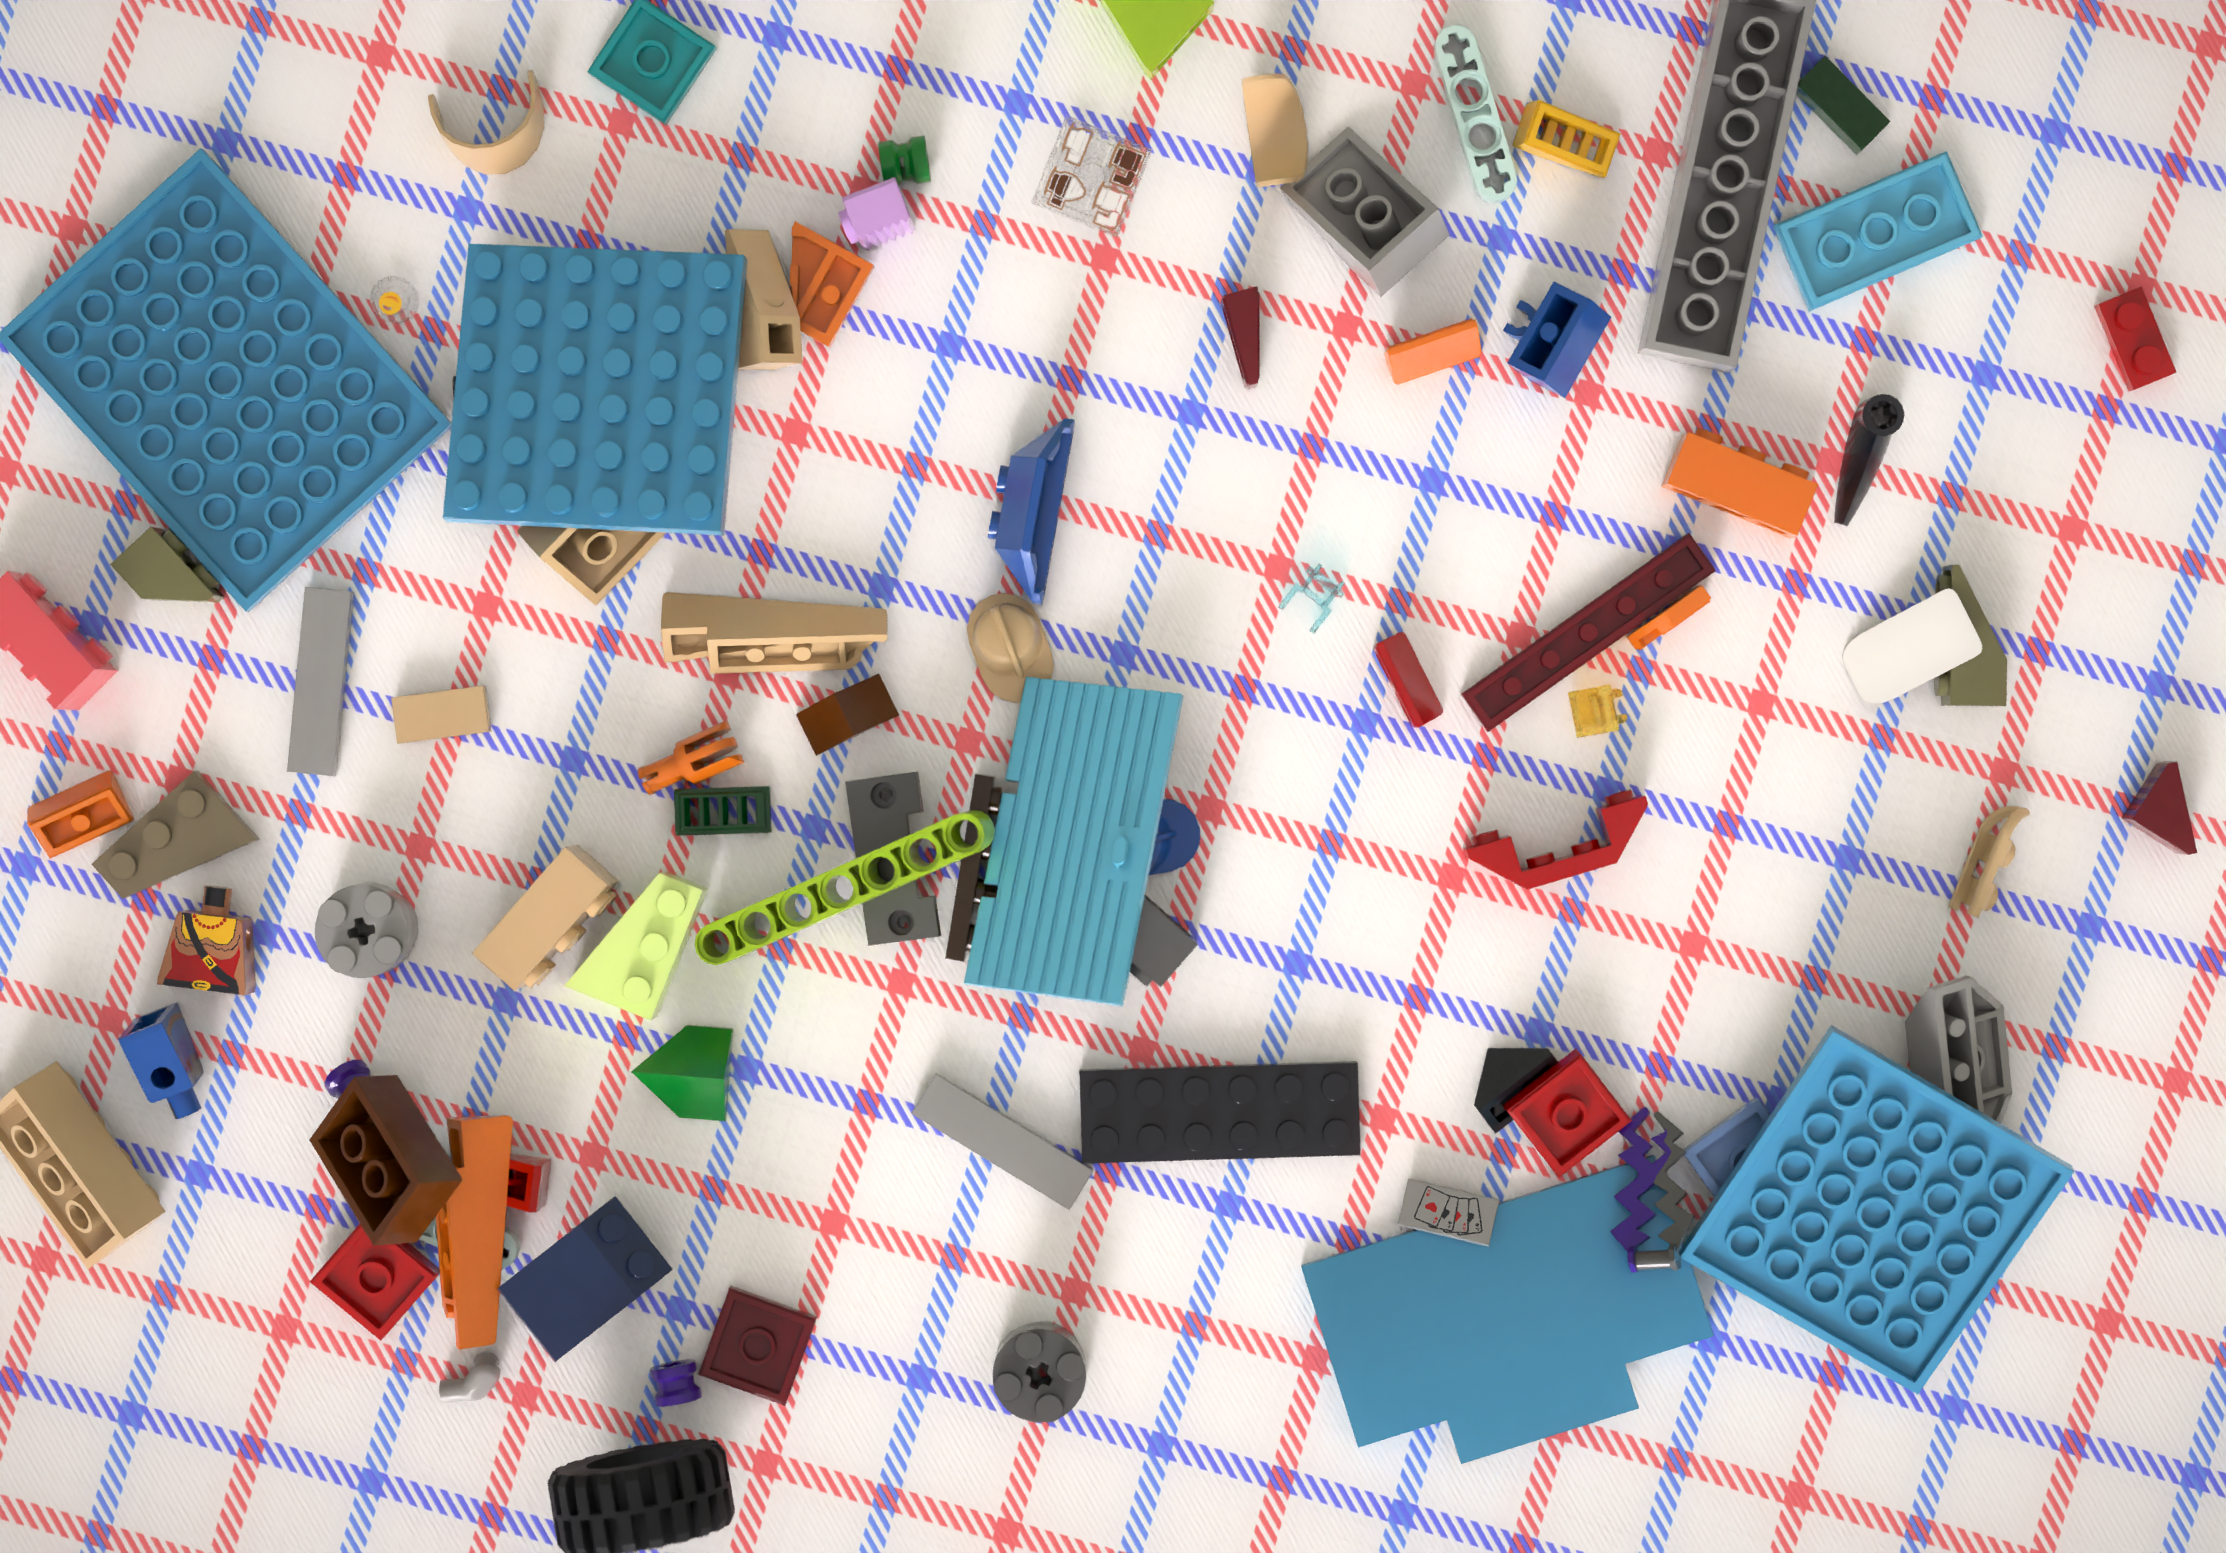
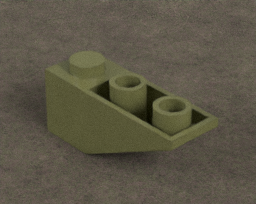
[1934,565,2007,706]

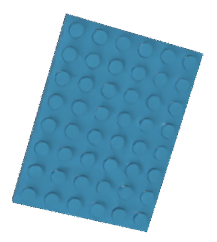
[0,148,452,612]

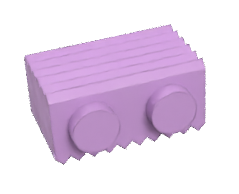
[838,177,915,251]

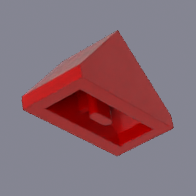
[507,1154,551,1212]

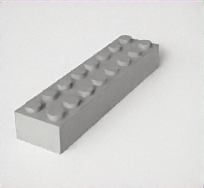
[1638,0,1816,373]

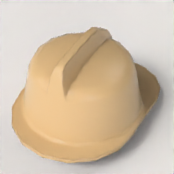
[967,593,1054,703]

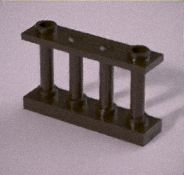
[945,774,1003,962]

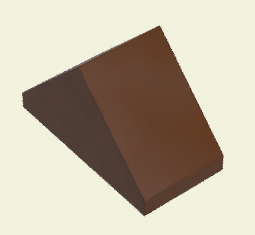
[796,674,899,756]

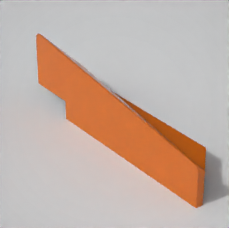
[436,1115,513,1350]

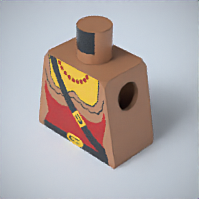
[157,885,256,995]

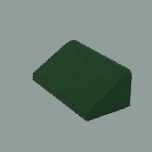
[1796,56,1891,155]

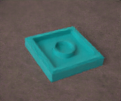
[587,0,717,125]

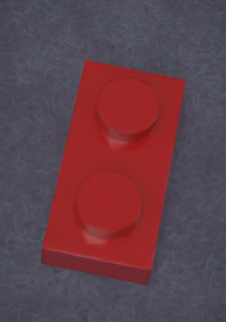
[2094,286,2177,392]

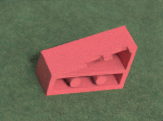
[0,571,118,710]

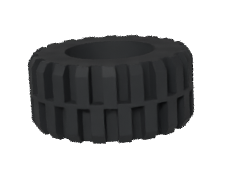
[547,1439,735,1553]

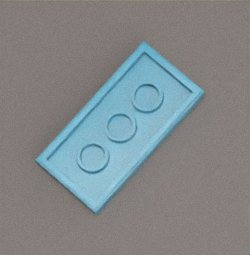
[1773,151,1983,312]

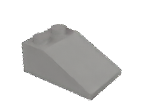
[1280,127,1450,297]

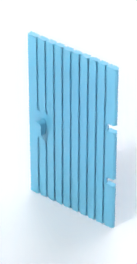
[964,677,1183,1006]

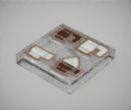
[1031,115,1152,238]

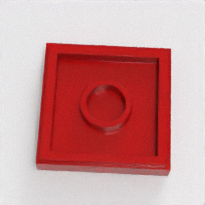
[1503,1048,1632,1178]
[310,1224,440,1341]

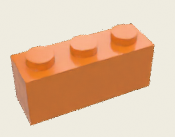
[1661,428,1818,538]

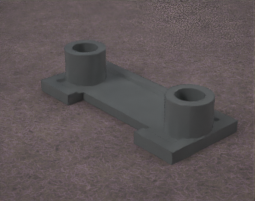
[845,771,941,946]

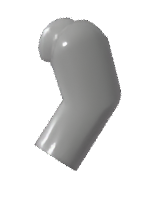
[439,1352,501,1403]

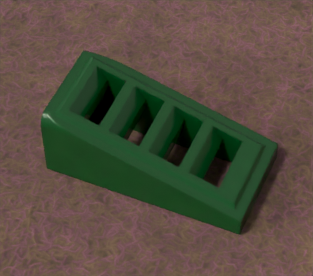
[674,786,772,836]

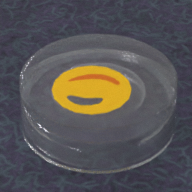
[370,276,419,324]

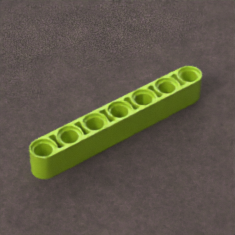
[694,810,995,965]

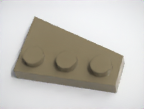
[91,771,260,899]

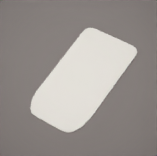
[1842,588,1983,704]

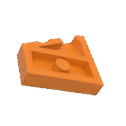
[789,221,875,348]

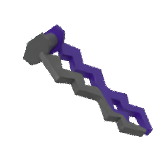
[1610,1107,1695,1273]

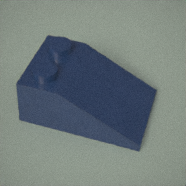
[497,1196,673,1362]

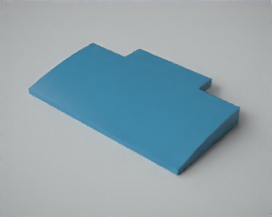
[1301,1155,1714,1464]

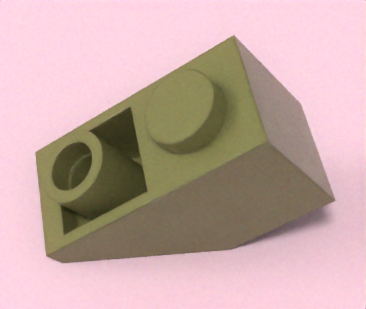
[110,526,225,603]

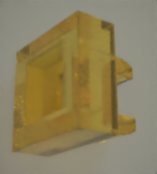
[1568,684,1627,738]

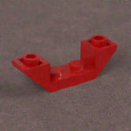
[1463,789,1648,890]

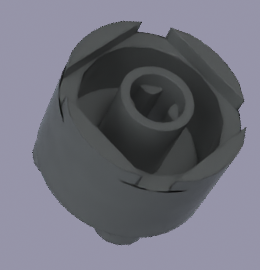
[993,1321,1087,1423]

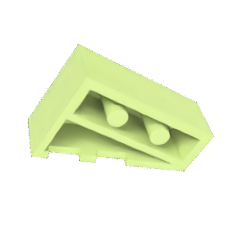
[564,871,708,1020]

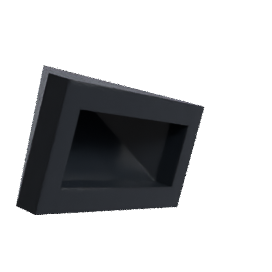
[1474,1048,1558,1134]

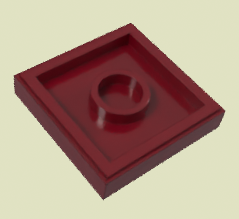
[698,1286,817,1406]

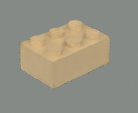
[472,845,619,991]

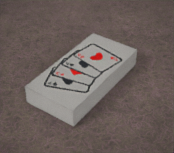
[1398,1179,1499,1247]

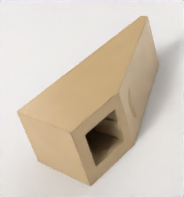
[725,229,803,370]

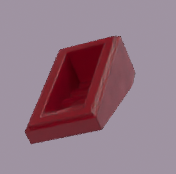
[1221,286,1260,390]

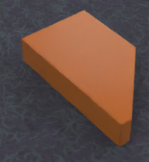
[1626,585,1711,650]

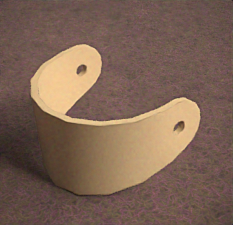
[428,70,545,174]
[1242,73,1308,188]

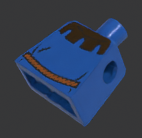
[118,1002,204,1119]

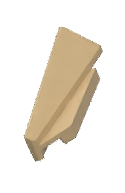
[661,592,887,674]

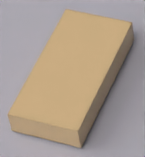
[391,686,492,744]

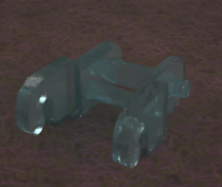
[1278,563,1345,634]

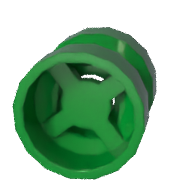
[878,135,931,186]

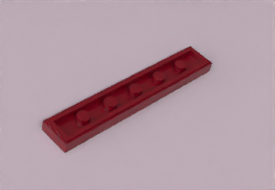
[1460,533,1716,732]

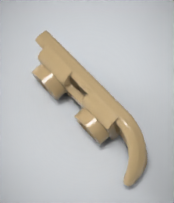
[1948,806,2030,918]

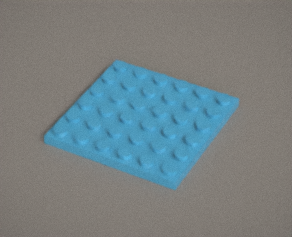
[443,244,747,535]
[1680,1025,2074,1395]

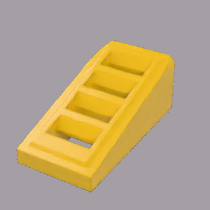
[1512,100,1621,178]

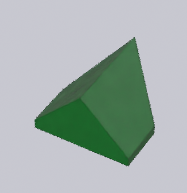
[631,1025,733,1121]

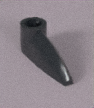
[1834,394,1905,526]

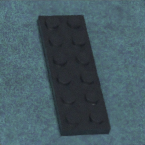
[1079,1061,1361,1164]

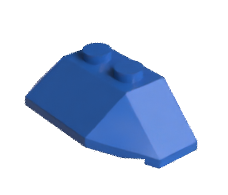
[988,418,1075,605]

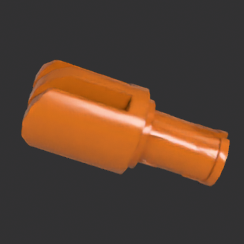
[638,720,744,795]

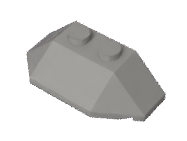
[1905,975,2012,1124]

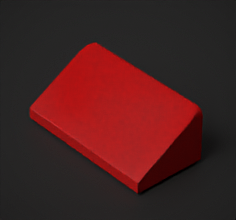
[1372,632,1443,728]

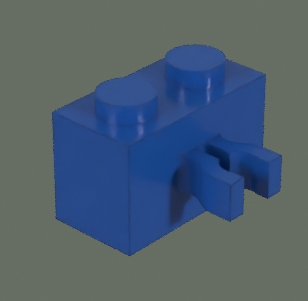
[1503,281,1611,398]

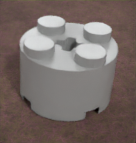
[315,883,418,978]

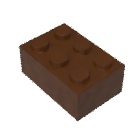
[309,1075,463,1246]

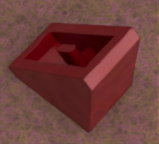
[2121,761,2197,855]

